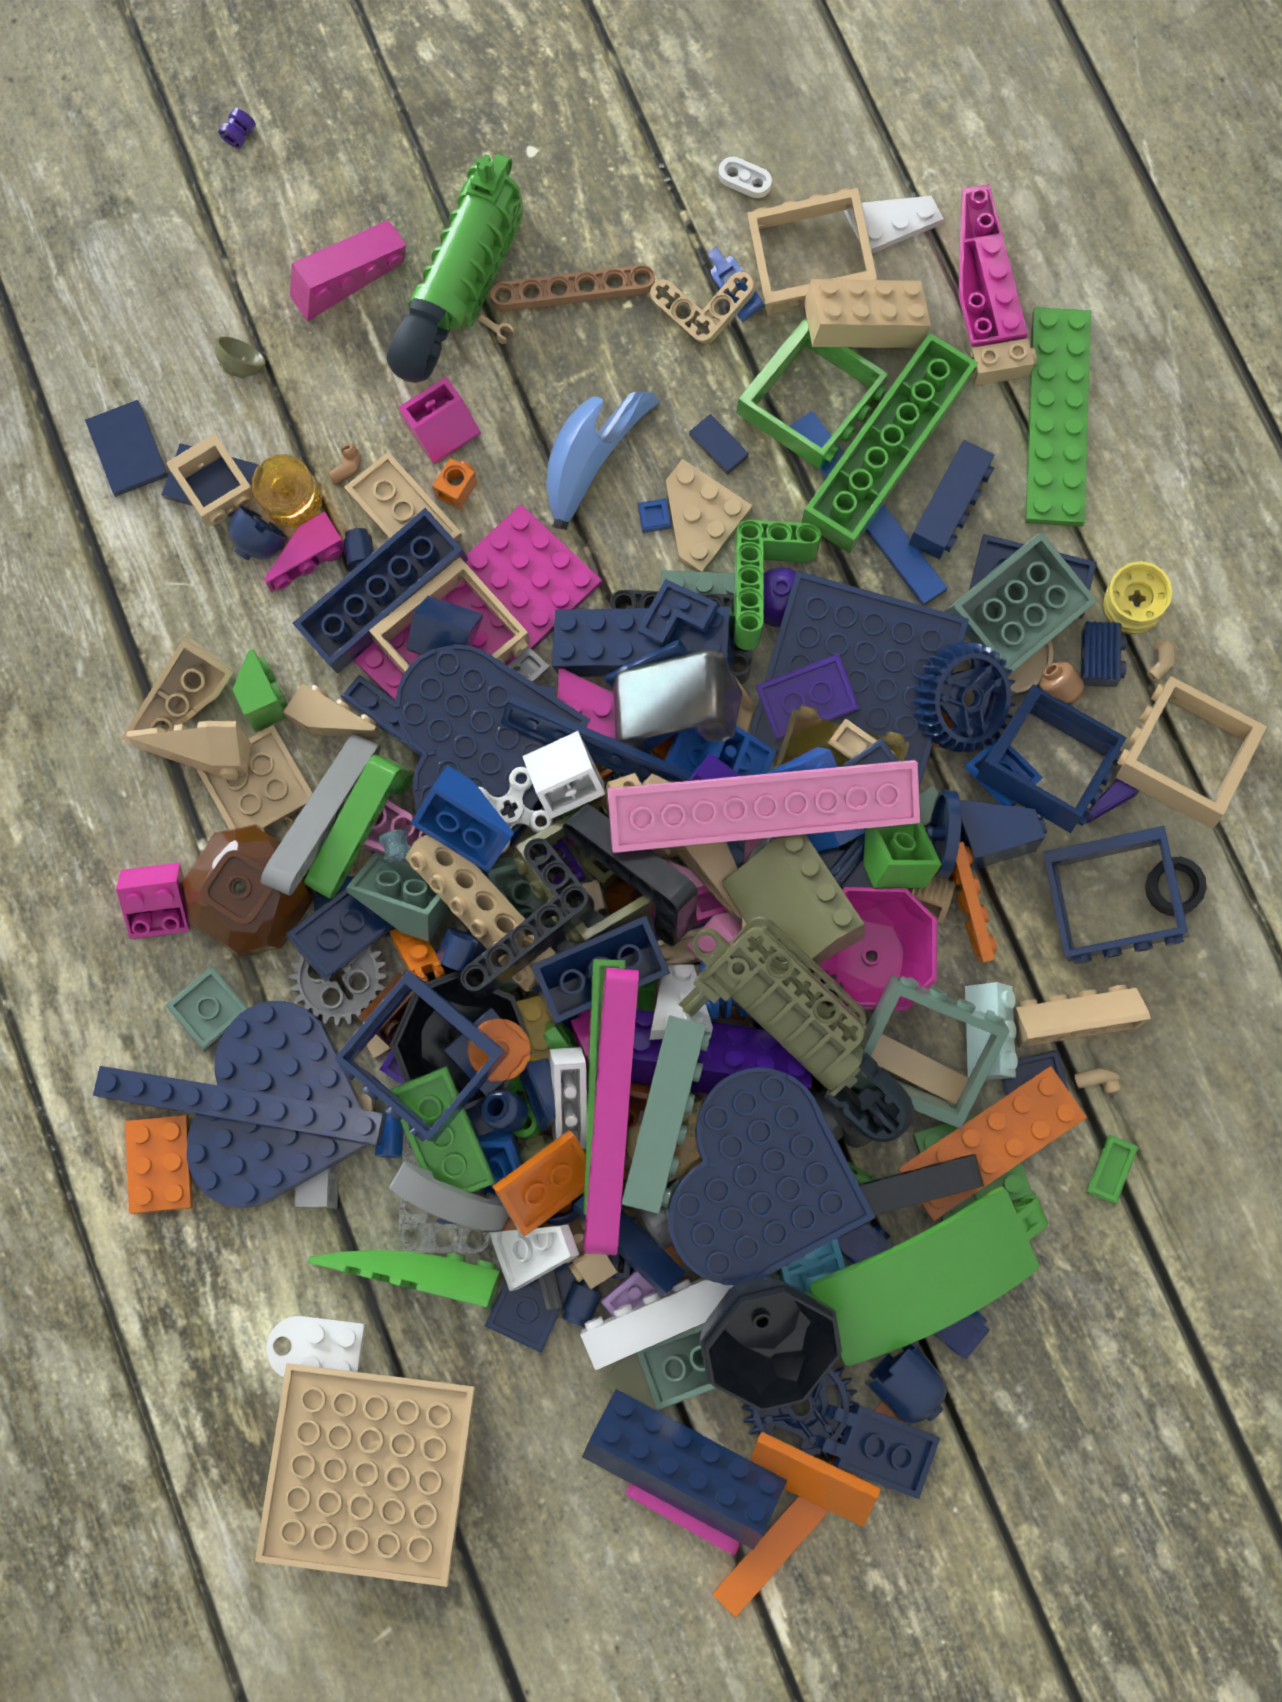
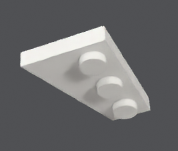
[489,1225,579,1291]

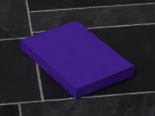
[755,654,860,741]

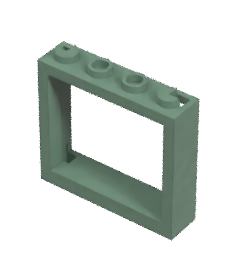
[854,974,1010,1129]

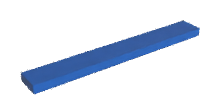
[789,411,948,606]

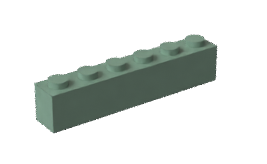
[622,1015,711,1214]

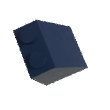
[960,800,1047,871]

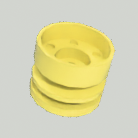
[1103,561,1173,635]

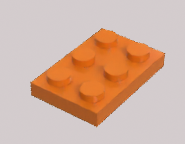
[125,1115,193,1214]
[492,1130,586,1237]

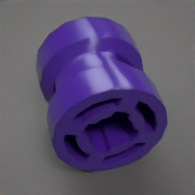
[218,108,256,149]

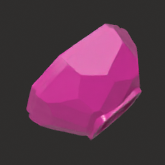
[818,887,937,1011]

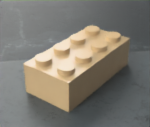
[804,279,931,348]

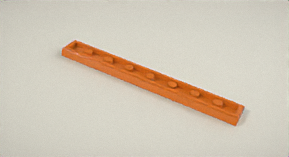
[712,1401,907,1618]

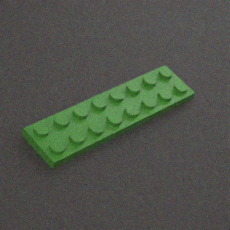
[1025,307,1091,527]

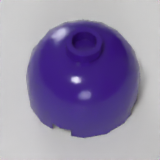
[763,567,796,627]

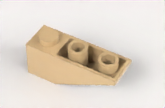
[283,683,380,739]

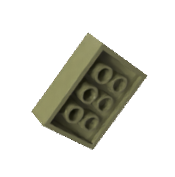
[722,834,865,969]

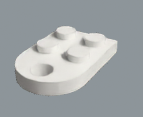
[266,1316,366,1377]

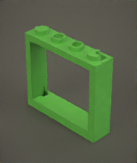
[736,319,888,469]

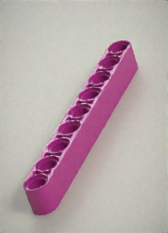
[584,968,639,1255]

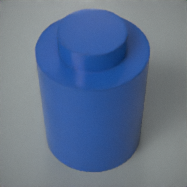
[375,1112,407,1158]

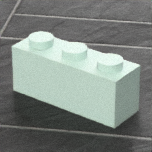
[965,982,1018,1080]

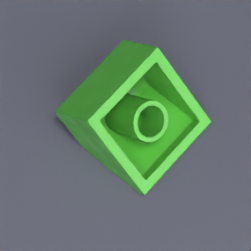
[864,820,942,888]

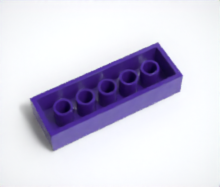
[631,1009,812,1094]

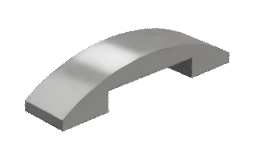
[390,1161,510,1231]

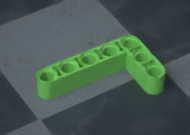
[734,520,821,650]
[304,754,414,899]

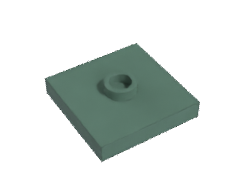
[165,966,248,1052]

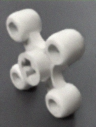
[478,767,553,854]

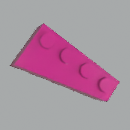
[290,220,407,321]

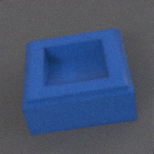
[638,499,671,533]

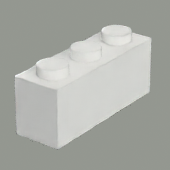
[550,1047,587,1149]

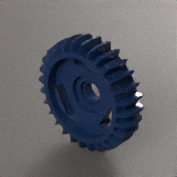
[913,642,1017,753]
[741,1366,859,1460]

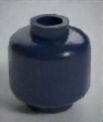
[482,1089,528,1133]

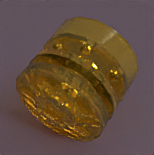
[252,454,322,528]

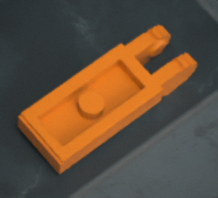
[389,929,445,983]

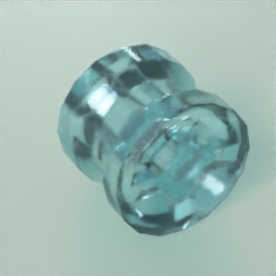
[378,829,412,863]

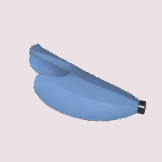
[546,392,660,530]

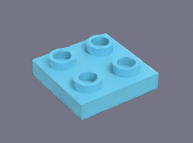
[779,1238,845,1294]

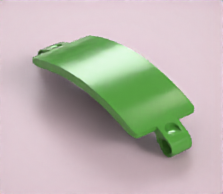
[809,1187,1048,1366]

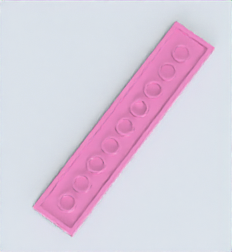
[608,760,920,853]

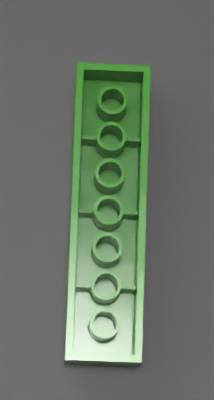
[801,333,978,553]

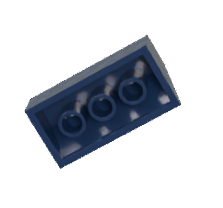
[531,916,670,1023]

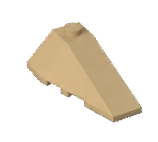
[121,636,234,754]
[126,721,251,780]

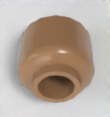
[1039,662,1084,705]

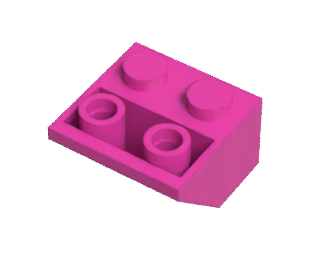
[398,377,481,464]
[116,862,190,939]

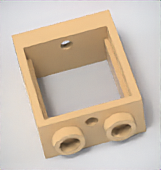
[166,433,256,528]

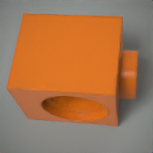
[432,458,477,510]

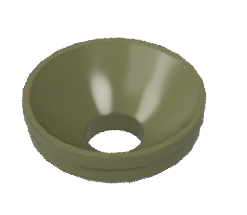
[214,336,265,379]

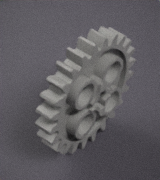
[289,943,389,1026]

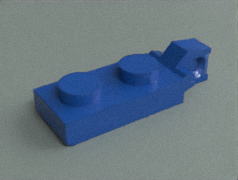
[707,246,765,322]

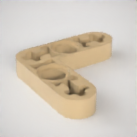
[650,272,756,344]

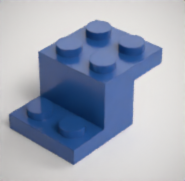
[664,720,776,776]

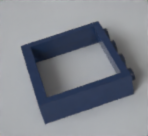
[976,684,1127,834]
[1043,826,1189,964]
[334,970,509,1142]

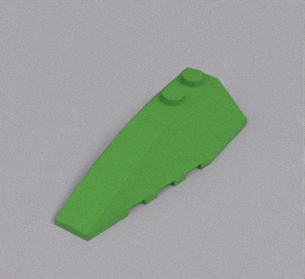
[308,1250,502,1309]

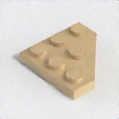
[666,459,753,572]

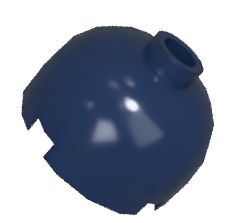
[228,505,288,561]

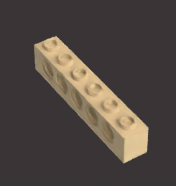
[405,834,556,992]

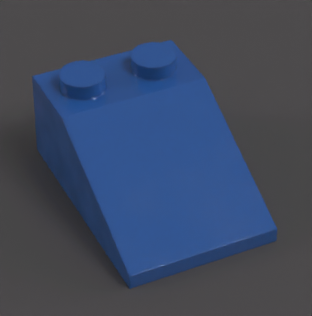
[411,765,514,873]

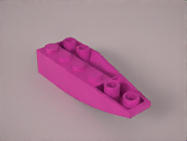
[958,184,1028,347]

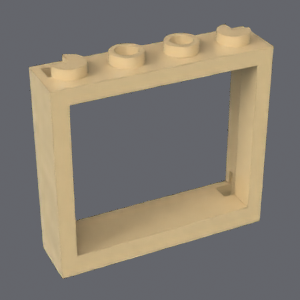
[747,188,877,316]
[369,557,530,674]
[1115,676,1267,829]

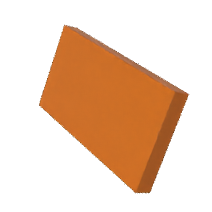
[750,1432,881,1527]

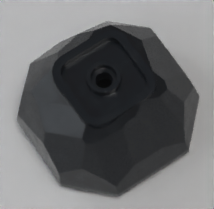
[390,971,529,1109]
[700,1276,842,1412]

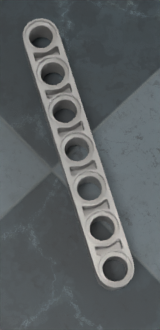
[261,734,381,896]

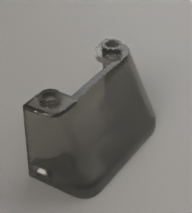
[613,649,742,752]

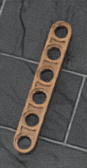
[490,265,655,312]

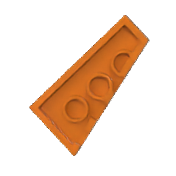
[949,842,997,963]

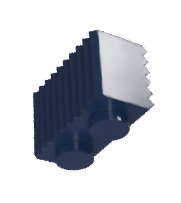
[1080,621,1126,687]

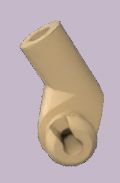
[1147,638,1175,683]
[1075,1068,1121,1093]

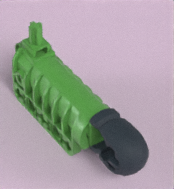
[386,154,523,383]

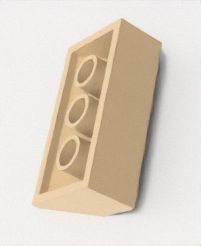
[1013,985,1151,1048]

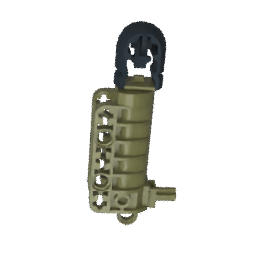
[679,916,914,1142]

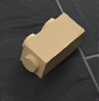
[970,338,1037,386]

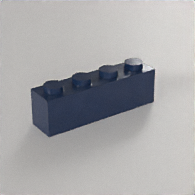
[909,440,995,560]

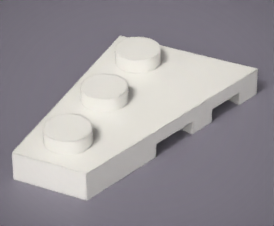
[843,196,944,254]
[650,965,713,1040]

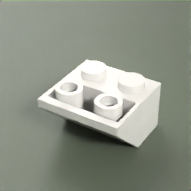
[523,731,605,819]

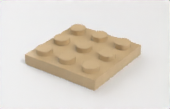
[196,725,313,830]

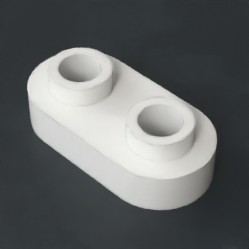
[719,157,772,198]

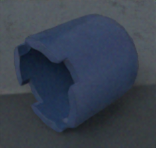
[865,1343,947,1424]

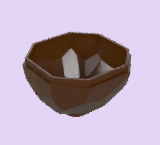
[181,824,315,957]

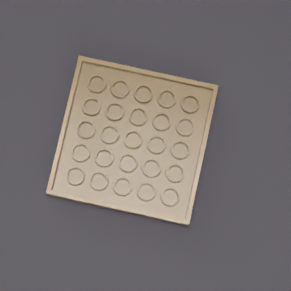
[255,1363,476,1587]

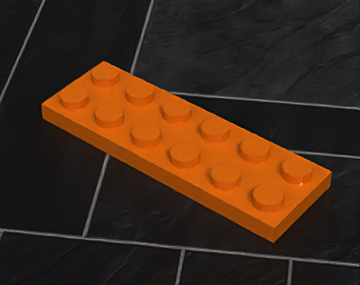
[897,1066,1087,1222]

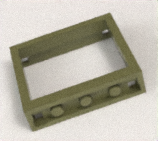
[513,795,656,945]

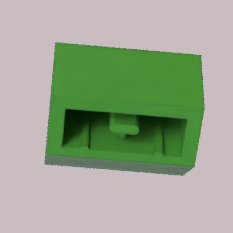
[232,649,288,732]

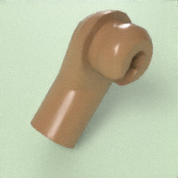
[328,443,361,485]

